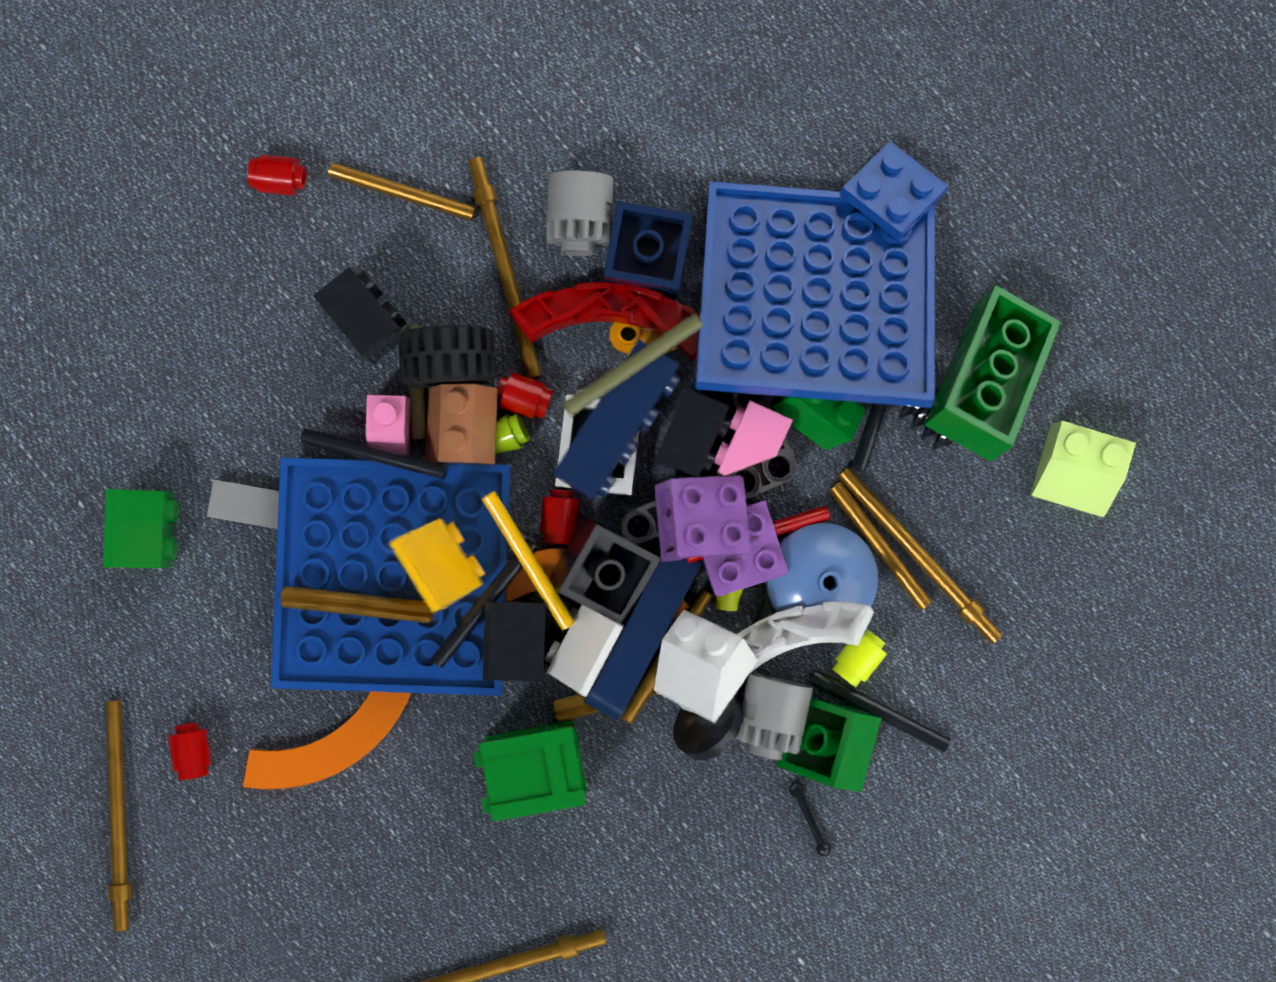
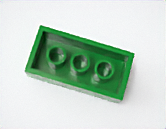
[925,285,1061,462]

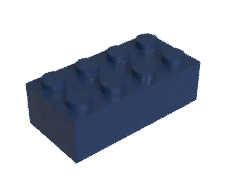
[553,339,681,502]

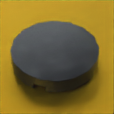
[673,696,743,760]

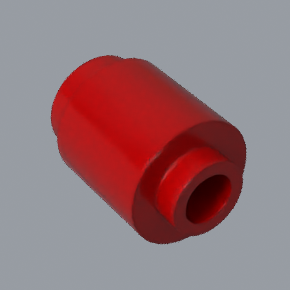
[248,155,307,196]
[497,372,554,420]
[540,490,580,544]
[168,722,212,780]

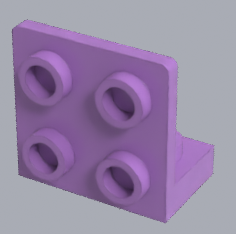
[655,476,750,562]
[702,500,788,597]

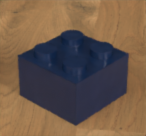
[603,200,693,296]

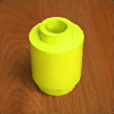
[832,629,887,688]

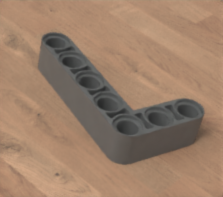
[621,392,797,544]

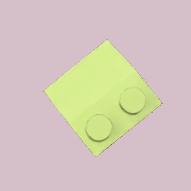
[1030,421,1136,517]

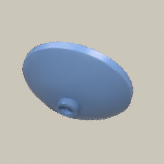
[766,523,878,613]

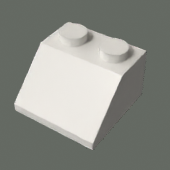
[545,605,623,697]
[654,610,758,723]

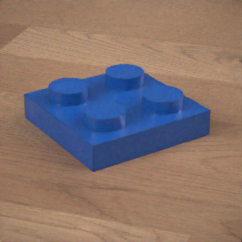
[840,141,948,241]

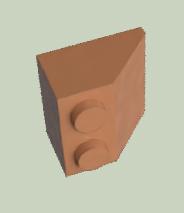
[425,384,498,465]

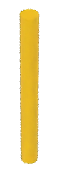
[481,491,575,630]

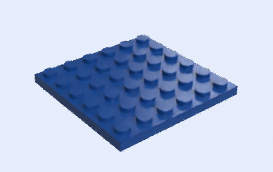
[695,181,935,408]
[271,458,511,696]

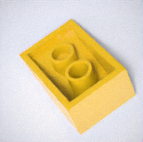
[390,518,486,613]

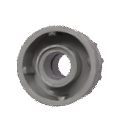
[546,170,614,256]
[735,673,813,760]

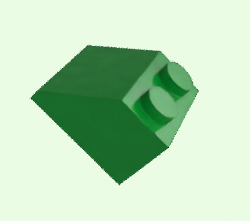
[103,489,179,568]
[776,697,882,792]

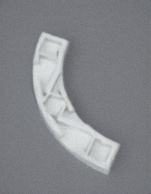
[678,601,874,713]

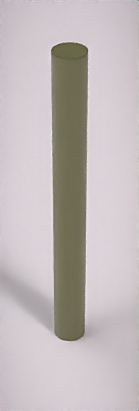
[562,313,704,417]

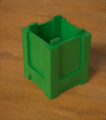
[473,719,588,822]

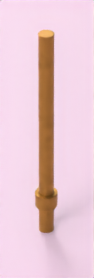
[468,157,542,378]
[838,466,1003,644]
[106,700,132,932]
[419,929,607,982]

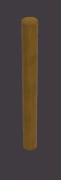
[328,162,476,221]
[828,481,932,610]
[621,589,713,725]

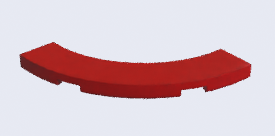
[508,282,700,361]

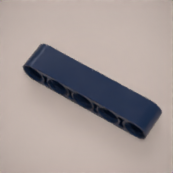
[584,555,703,721]

